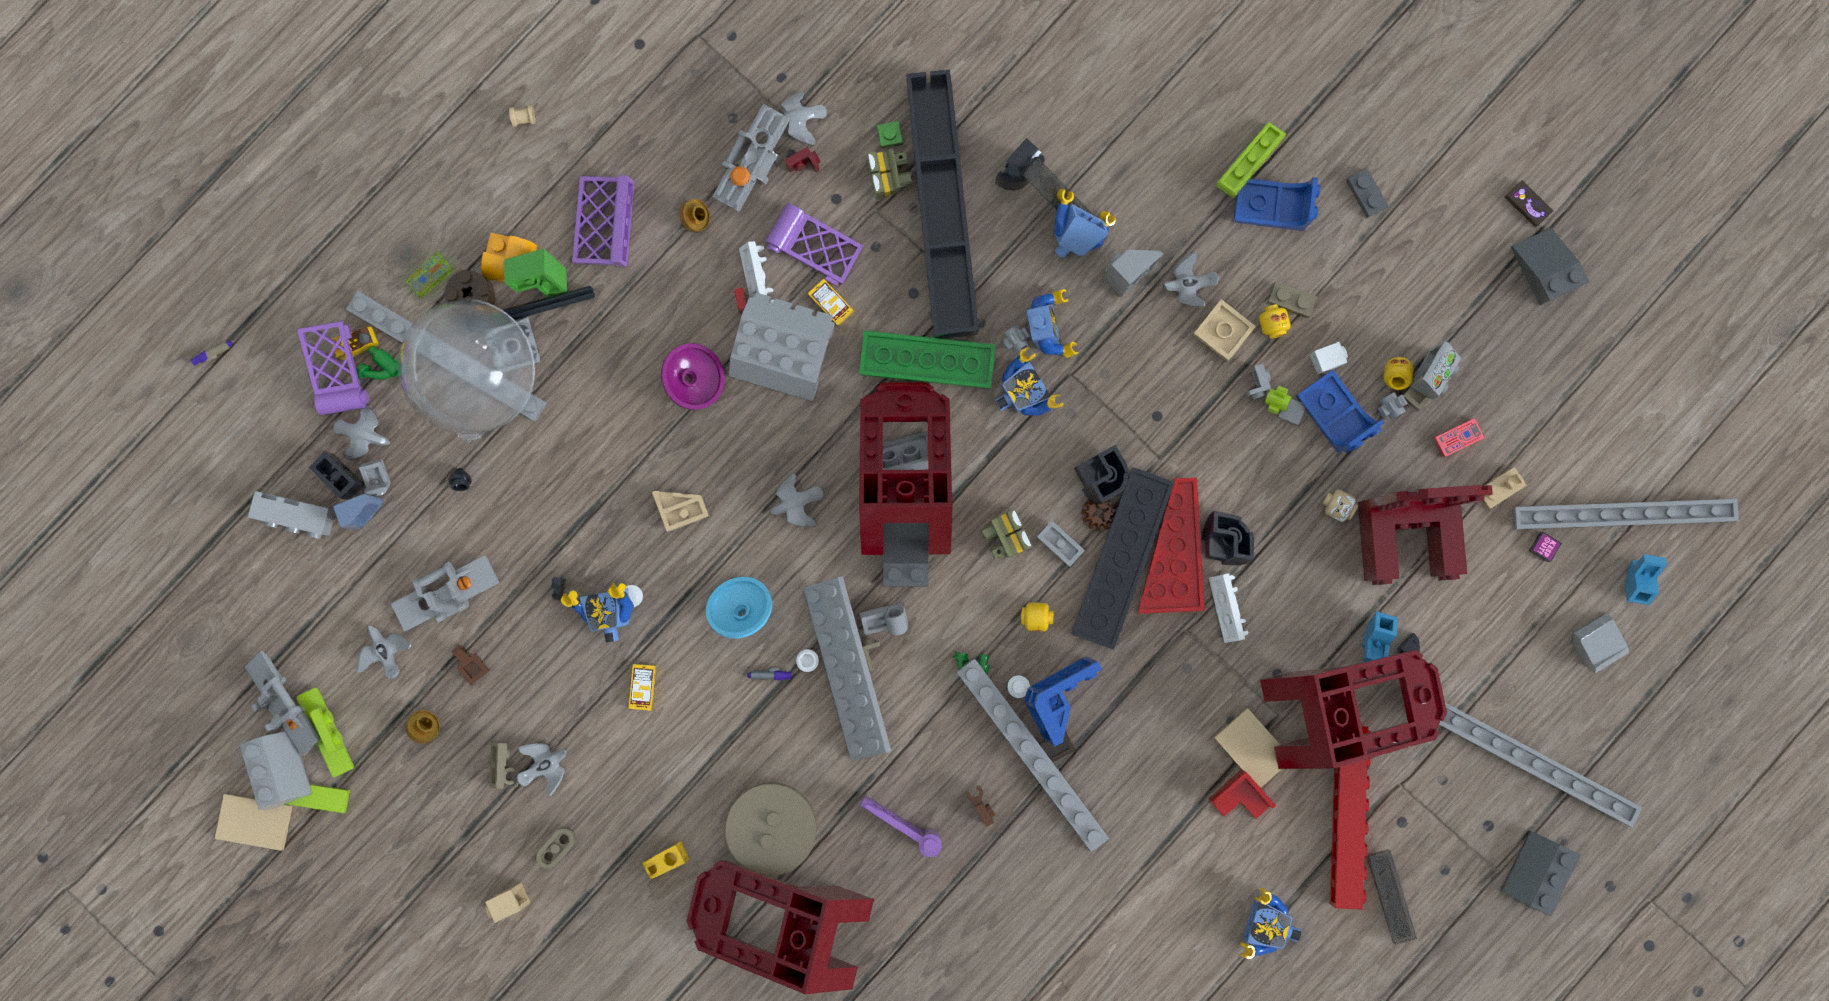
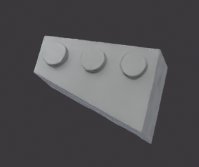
[248,491,335,539]

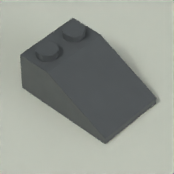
[1511,228,1590,305]
[883,523,928,587]

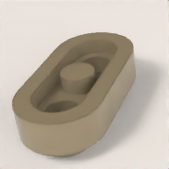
[536,828,576,869]

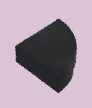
[551,577,566,601]
[1397,633,1420,653]

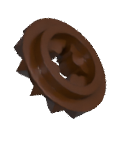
[1081,499,1116,531]

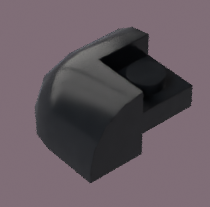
[995,138,1045,191]
[1074,445,1129,505]
[1202,511,1254,566]

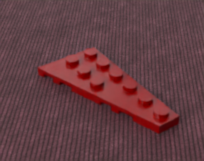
[1137,477,1205,614]

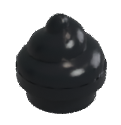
[449,467,472,491]

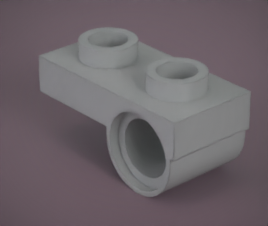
[860,602,908,635]

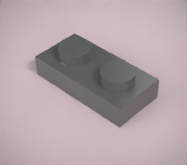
[1346,168,1388,218]

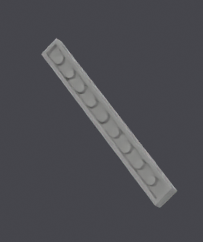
[346,291,547,422]
[1512,499,1739,530]
[956,658,1109,852]
[1439,703,1643,828]

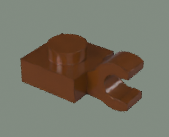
[452,645,490,685]
[966,785,995,827]

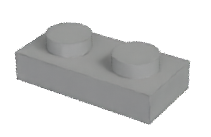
[1037,521,1085,567]

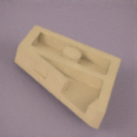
[652,491,710,532]

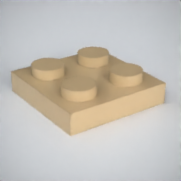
[1193,299,1256,362]

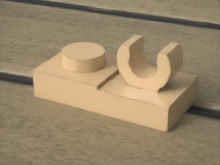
[1482,467,1527,509]

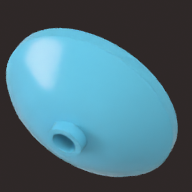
[706,577,772,639]

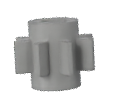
[1002,325,1030,353]
[1378,392,1408,419]

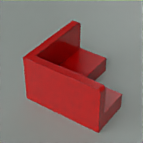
[1208,769,1276,819]

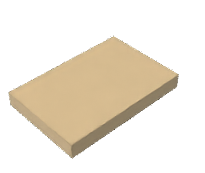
[1213,708,1281,788]
[215,793,293,851]

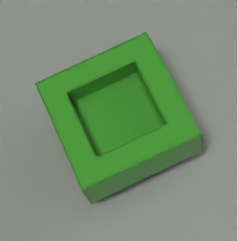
[877,121,903,149]

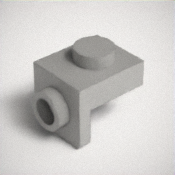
[1245,363,1271,400]
[359,459,391,496]

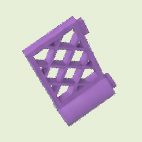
[765,203,863,286]
[297,321,369,415]
[860,795,942,857]

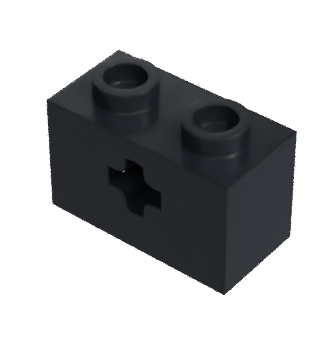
[309,451,365,500]

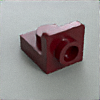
[785,146,821,173]

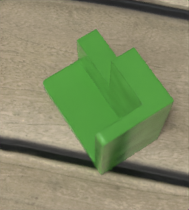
[504,248,567,297]

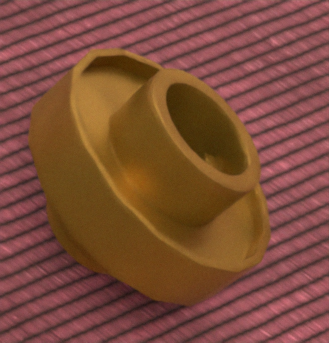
[679,199,710,232]
[405,710,440,744]

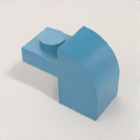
[1625,554,1667,605]
[1362,611,1398,662]

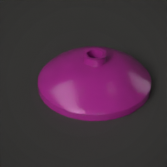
[661,343,725,410]

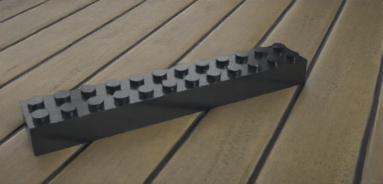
[906,69,979,339]

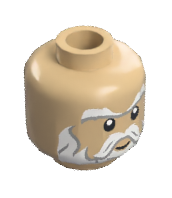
[1323,489,1358,522]

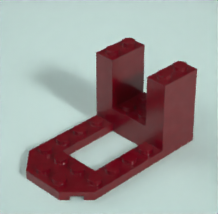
[859,382,952,555]
[1358,485,1493,585]
[1260,650,1447,769]
[686,860,874,994]

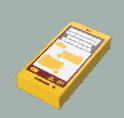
[808,279,854,326]
[628,664,656,711]

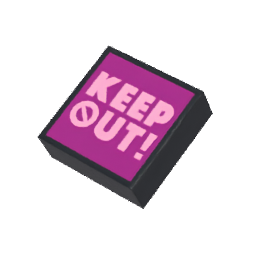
[1529,532,1562,562]

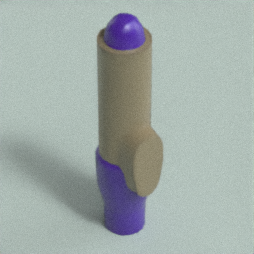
[191,340,232,365]

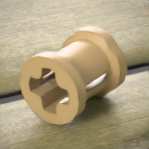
[509,105,536,127]

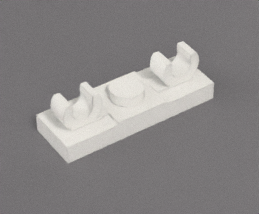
[739,241,774,304]
[1209,573,1248,643]

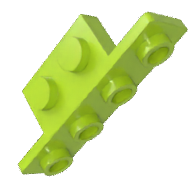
[297,688,354,777]

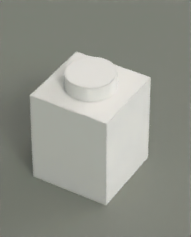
[1309,342,1348,375]

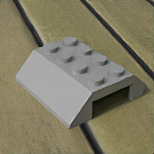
[729,293,835,401]

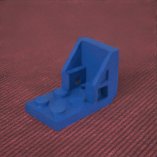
[1024,656,1102,746]

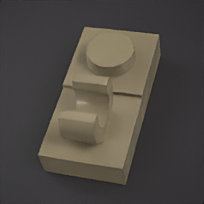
[489,741,515,789]

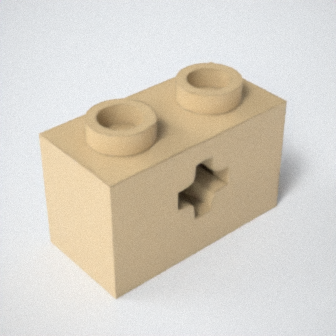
[485,883,530,923]

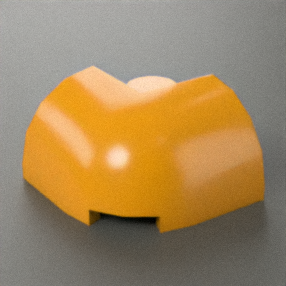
[481,233,537,283]

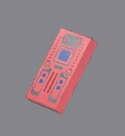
[1433,418,1484,458]

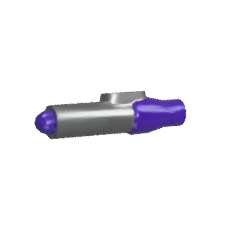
[747,668,791,680]

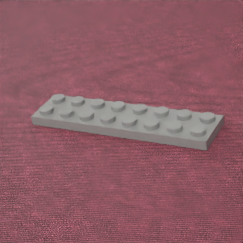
[804,576,891,761]

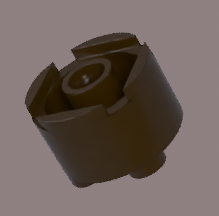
[444,270,496,319]

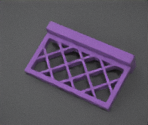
[572,175,635,267]

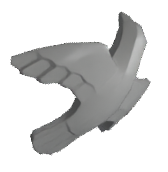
[781,91,827,145]
[1163,251,1219,307]
[334,405,390,459]
[770,473,823,526]
[356,626,411,679]
[516,744,567,796]

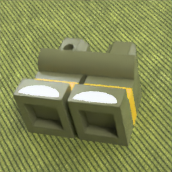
[867,149,912,198]
[981,508,1033,559]

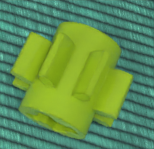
[1265,385,1292,415]

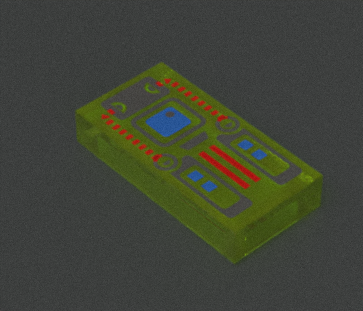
[405,252,454,298]

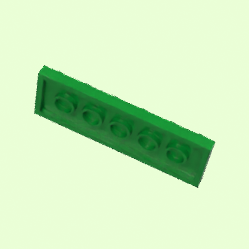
[859,331,996,389]

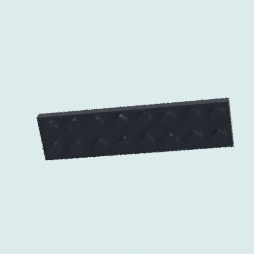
[1071,467,1175,650]

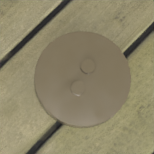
[725,782,817,876]

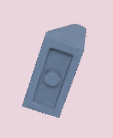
[333,494,383,530]

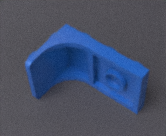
[1233,177,1320,231]
[1296,370,1384,453]

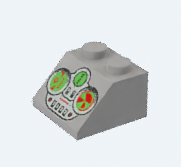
[1410,341,1461,399]

